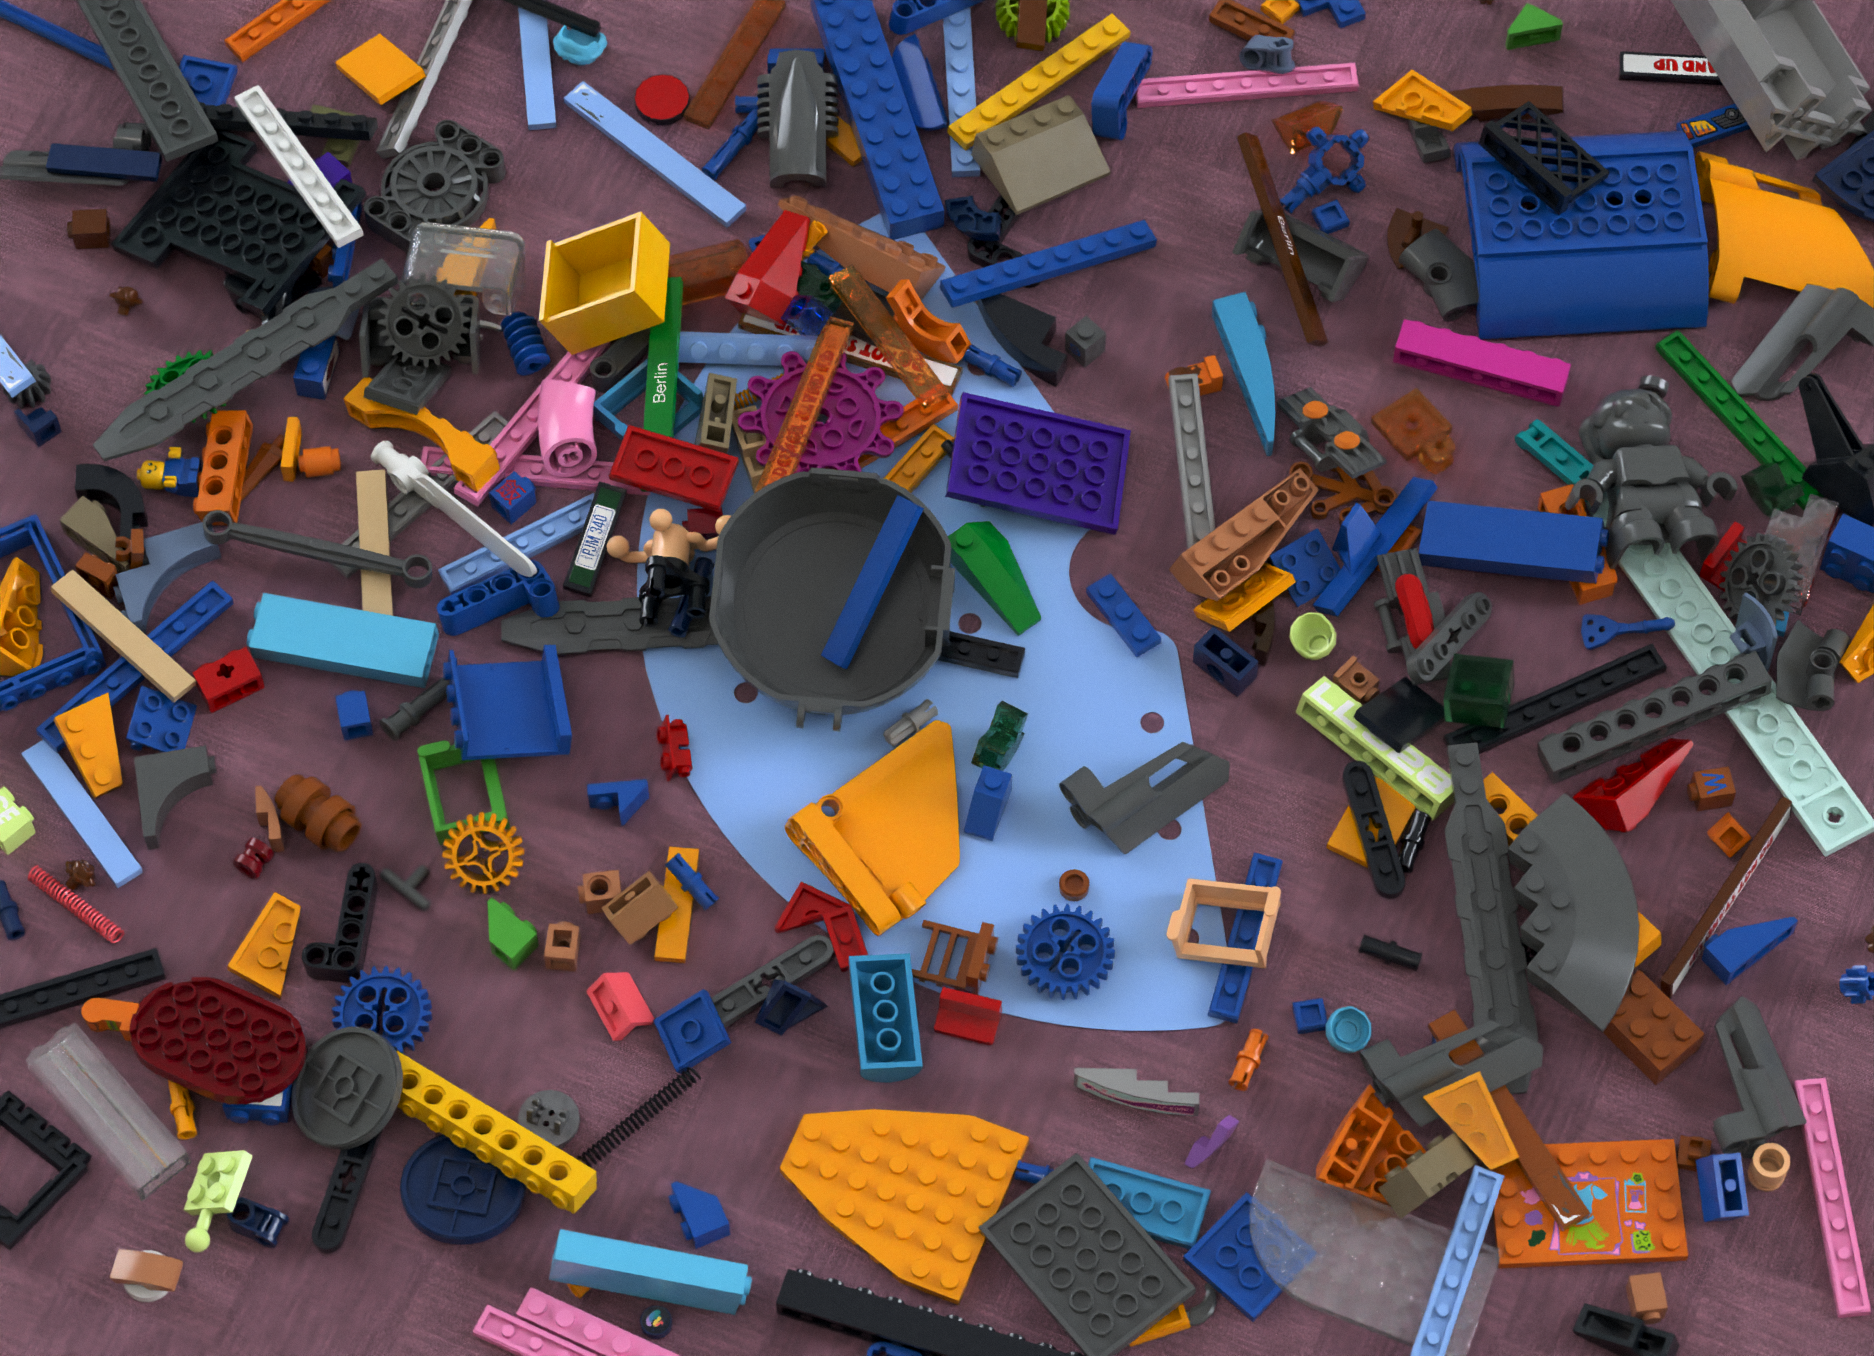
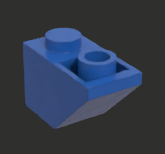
[668,1181,730,1249]

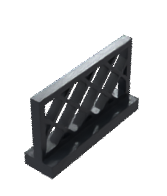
[1478,101,1609,215]

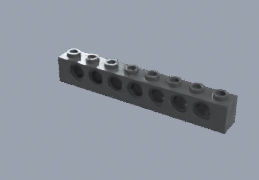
[1538,651,1772,785]

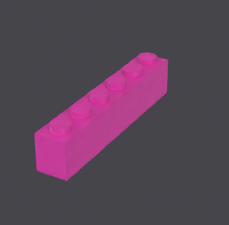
[1393,319,1571,407]

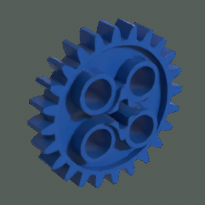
[1016,904,1115,1000]
[332,965,433,1054]

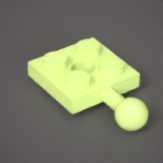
[184,1150,253,1253]

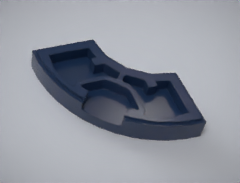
[945,196,1001,241]

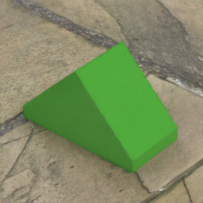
[1505,3,1563,50]

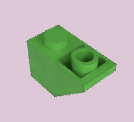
[488,897,539,971]

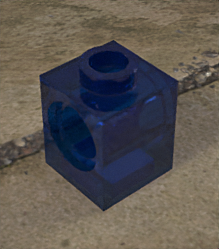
[781,295,833,336]

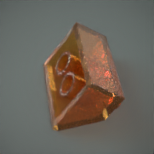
[668,239,748,305]

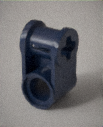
[227,1197,290,1249]

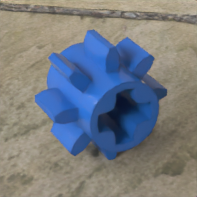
[1840,965,1874,1004]

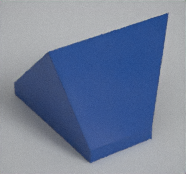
[1332,502,1381,576]

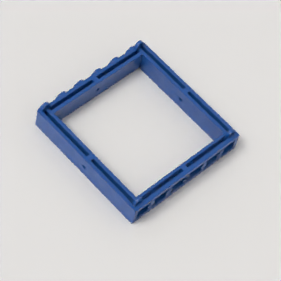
[0,514,107,712]

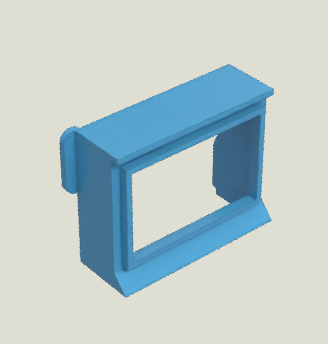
[593,359,703,441]

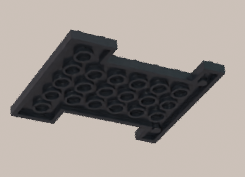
[111,129,366,316]

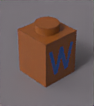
[1687,766,1736,812]

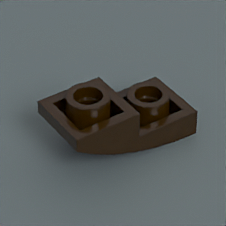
[1252,600,1275,666]

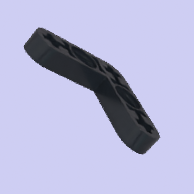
[967,195,1041,288]

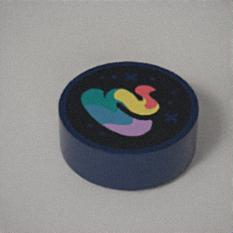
[640,1305,672,1339]

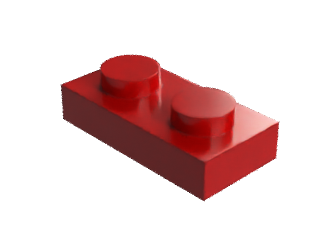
[822,905,868,973]

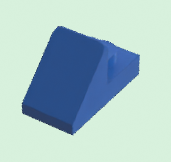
[587,779,649,826]

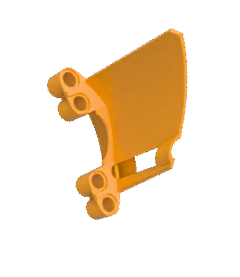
[1695,151,1874,308]

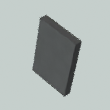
[364,351,452,415]

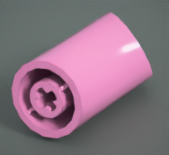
[538,379,597,478]

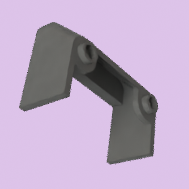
[1232,209,1370,302]
[359,295,480,377]

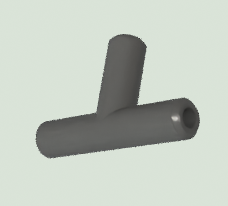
[380,865,431,911]

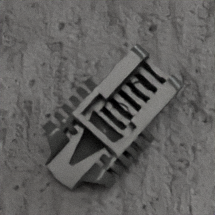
[757,50,839,188]

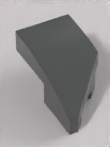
[1408,119,1450,163]

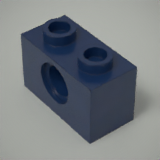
[1193,626,1259,697]

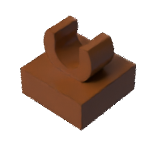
[115,529,144,569]
[1677,1135,1712,1172]

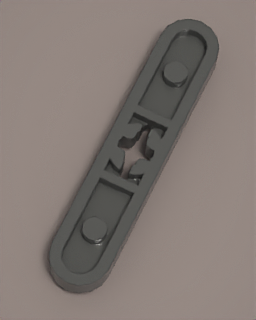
[1406,592,1492,683]
[711,935,833,1028]

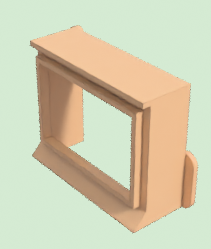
[1166,878,1281,968]

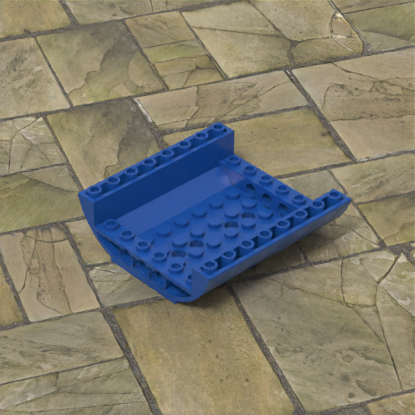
[1453,131,1709,340]

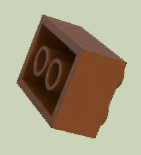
[1603,969,1705,1085]

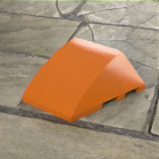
[1316,1084,1427,1205]

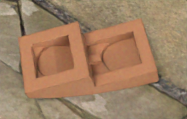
[255,786,285,852]
[109,1249,184,1292]

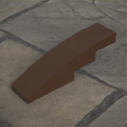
[1448,85,1564,122]

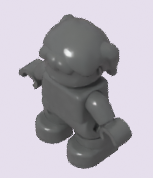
[1565,389,1738,569]

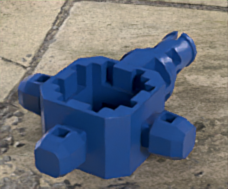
[1280,126,1369,214]

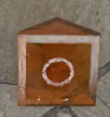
[1272,100,1343,154]

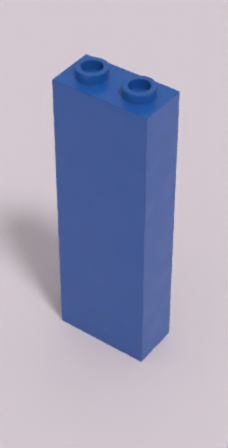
[1418,501,1609,584]

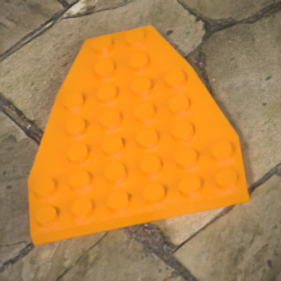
[780,1109,1029,1305]

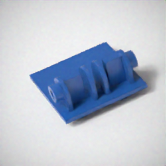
[1269,528,1340,607]
[126,686,197,752]

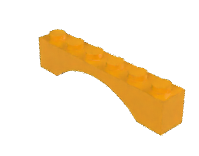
[343,377,500,492]

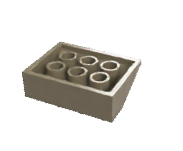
[971,95,1111,215]

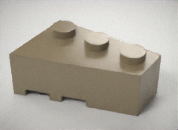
[1378,1132,1477,1219]

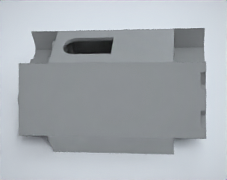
[1671,0,1872,160]

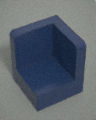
[14,407,62,448]

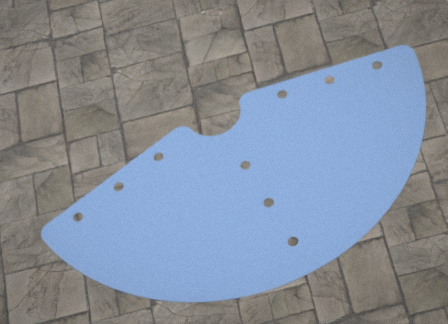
[637,213,1227,1031]

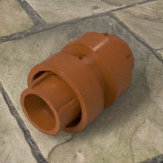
[275,774,362,852]

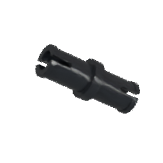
[1398,811,1432,873]
[1358,934,1422,972]

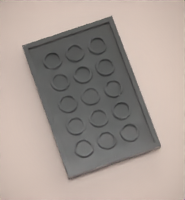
[979,1153,1196,1356]

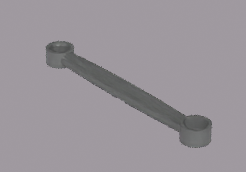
[203,510,432,589]

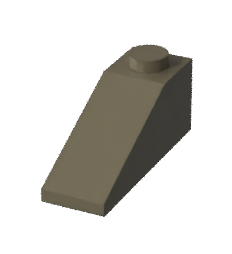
[695,373,737,454]
[59,496,131,573]

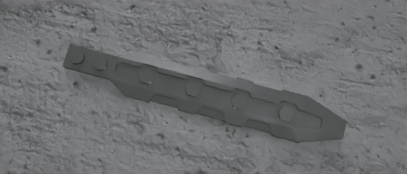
[93,258,399,462]
[501,595,718,655]
[1444,742,1538,1095]

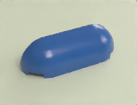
[892,33,948,131]

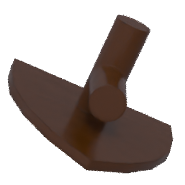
[1387,208,1449,270]

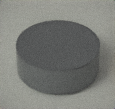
[1638,375,1669,398]

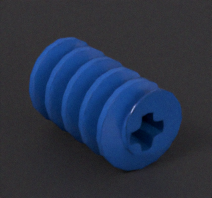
[500,312,550,376]

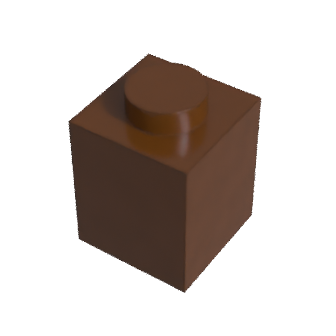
[67,209,111,250]

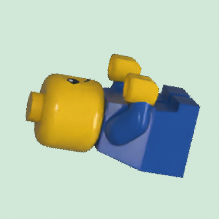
[137,447,202,497]

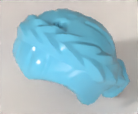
[553,25,608,66]

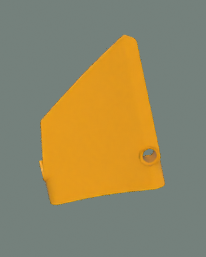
[785,720,960,936]

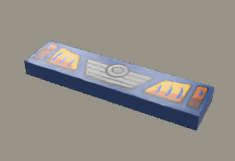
[1676,104,1751,148]

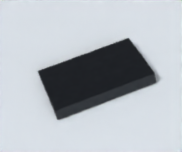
[1353,676,1451,753]

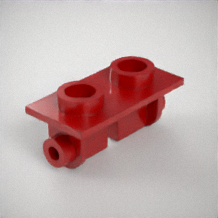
[657,715,693,782]

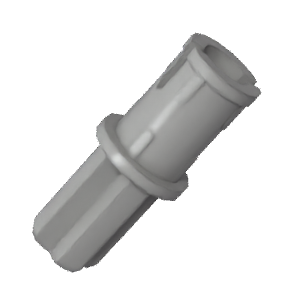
[883,699,938,746]

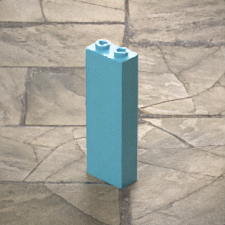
[246,593,439,688]
[549,1229,752,1315]

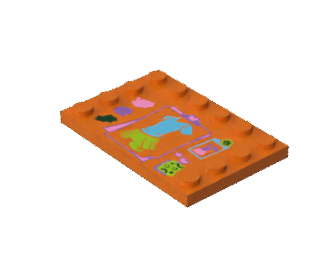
[1488,1139,1688,1269]

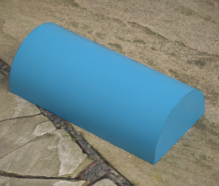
[848,953,923,1083]

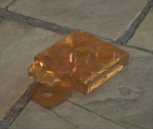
[1371,388,1455,474]

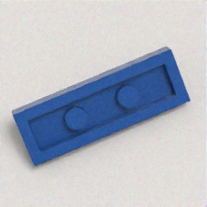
[1086,573,1161,657]

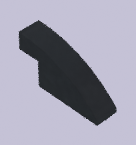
[977,293,1067,387]

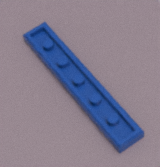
[1313,477,1438,617]
[821,495,924,669]
[1208,852,1283,1024]

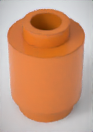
[298,446,341,478]

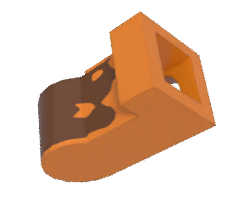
[1165,355,1223,396]

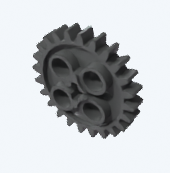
[377,273,471,367]
[1719,533,1804,626]

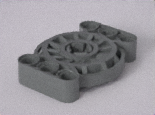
[364,119,506,261]

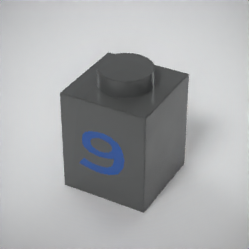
[1065,316,1106,368]

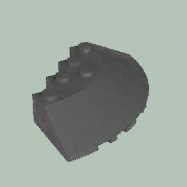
[1508,793,1639,1033]

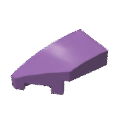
[1184,1115,1239,1168]

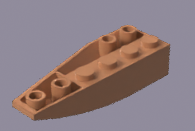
[778,195,946,300]
[1169,468,1319,601]

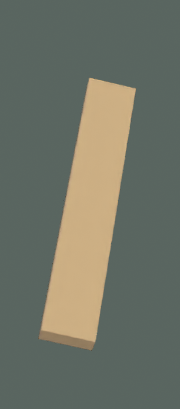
[356,469,393,616]
[51,569,196,703]

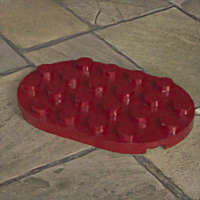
[130,977,306,1105]

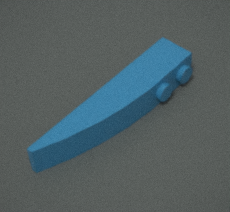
[1211,292,1275,456]

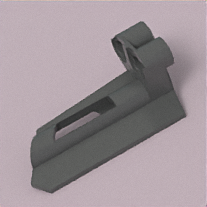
[0,122,152,186]
[1731,284,1874,401]
[1059,742,1230,854]
[1713,996,1807,1159]
[1359,1020,1543,1127]

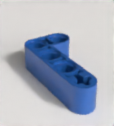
[1091,41,1153,140]
[437,560,560,636]

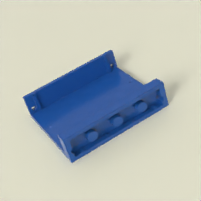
[443,645,572,760]

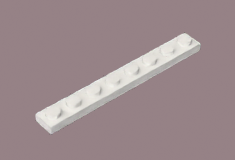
[234,85,364,248]

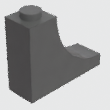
[134,745,217,850]

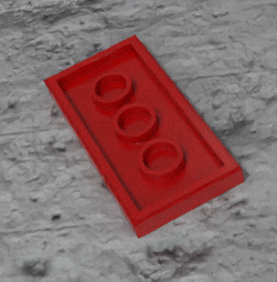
[609,425,739,512]

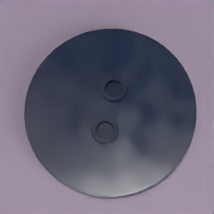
[400,1133,526,1245]

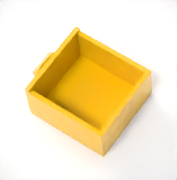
[539,212,670,355]

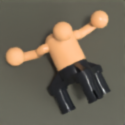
[606,509,731,627]

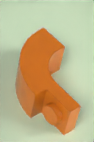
[886,279,972,363]

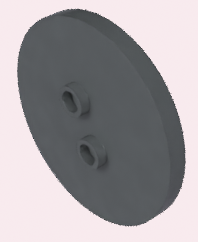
[291,1027,403,1150]

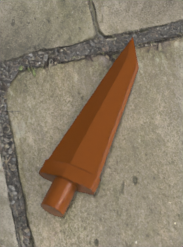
[241,434,285,501]

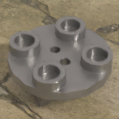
[518,1090,580,1149]

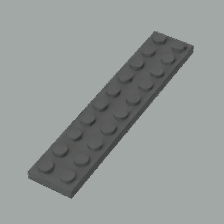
[75,0,218,162]

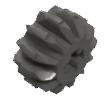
[2,359,52,409]

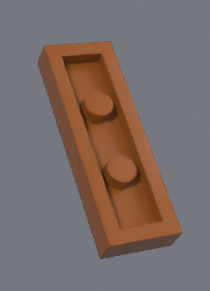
[1208,0,1295,41]

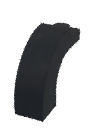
[75,464,149,550]

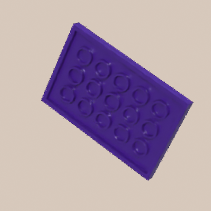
[945,392,1131,535]

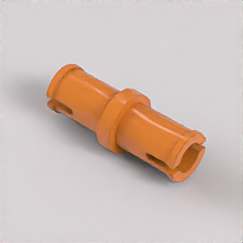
[1229,1029,1269,1091]

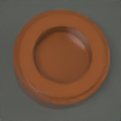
[1059,869,1089,901]

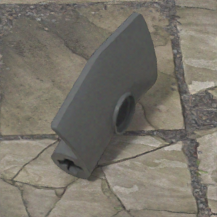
[1398,229,1479,322]
[1776,620,1850,711]

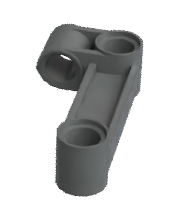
[590,328,650,393]

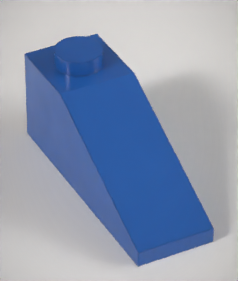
[1701,916,1798,985]

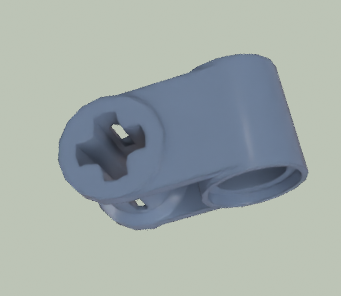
[1239,35,1295,74]

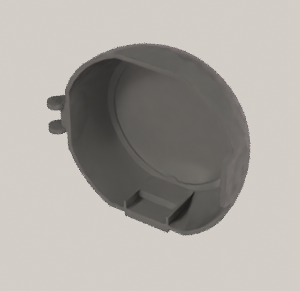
[709,467,955,732]

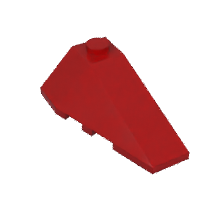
[725,210,810,327]
[1573,738,1693,833]

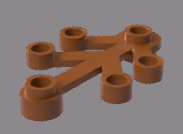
[1289,461,1398,525]

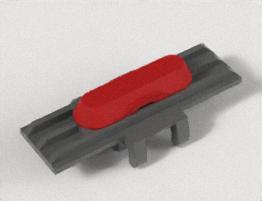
[1374,548,1453,685]

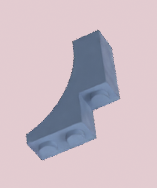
[113,522,222,634]

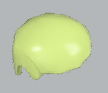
[1289,612,1337,660]

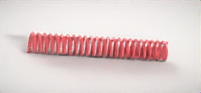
[28,865,124,944]

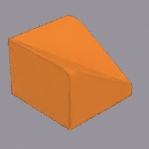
[1707,812,1752,858]

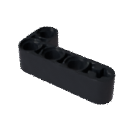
[302,863,378,983]

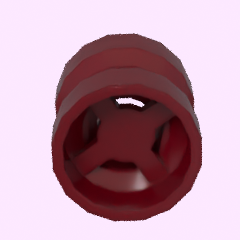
[232,837,275,880]

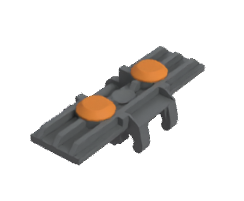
[1277,387,1387,479]

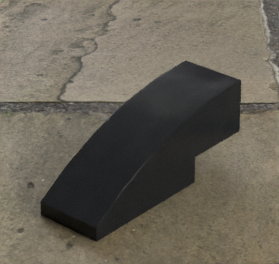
[1573,1303,1679,1356]

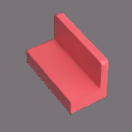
[586,972,655,1041]

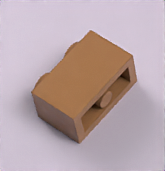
[602,870,678,945]

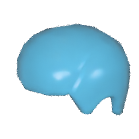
[1326,1006,1372,1053]

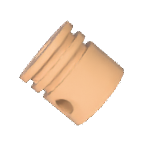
[1747,1143,1791,1191]

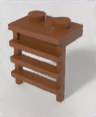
[912,920,998,995]

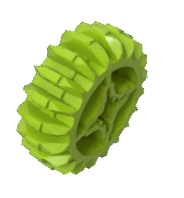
[996,0,1070,43]

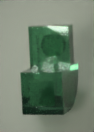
[1741,463,1804,518]
[971,701,1028,771]

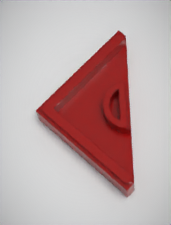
[774,882,850,933]

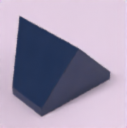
[755,979,828,1036]

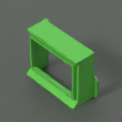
[417,740,510,845]

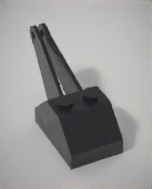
[1799,373,1874,527]

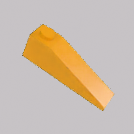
[0,557,43,676]

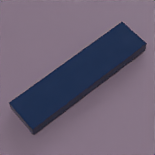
[46,143,163,182]

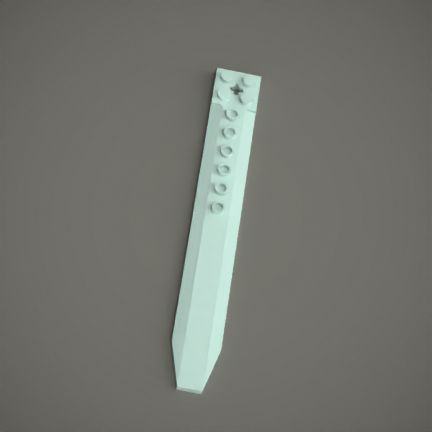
[1586,492,1874,857]

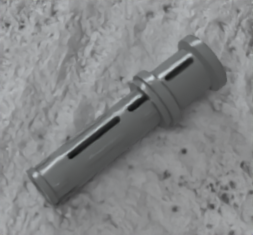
[379,677,450,742]

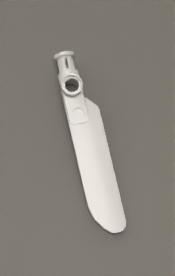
[371,441,537,577]

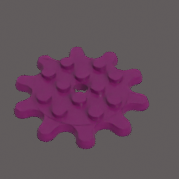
[738,350,904,473]

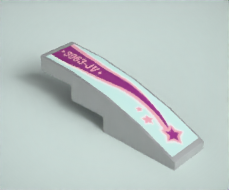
[1074,1068,1199,1116]

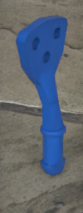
[1581,614,1675,650]

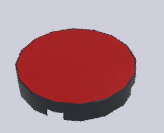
[634,74,690,126]

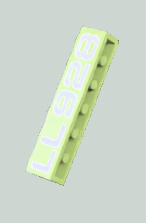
[1296,676,1454,821]

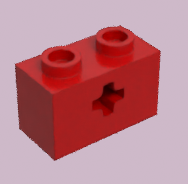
[192,647,265,713]

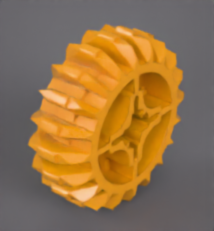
[442,812,525,894]

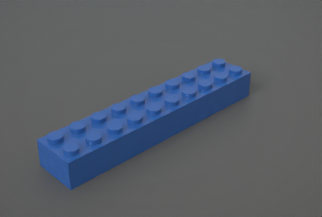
[810,0,944,240]

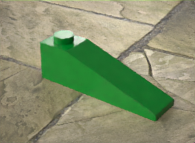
[948,521,1041,636]

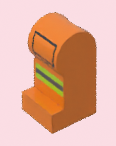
[81,998,140,1041]

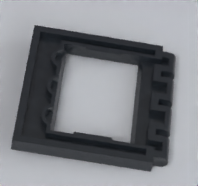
[0,1091,92,1250]

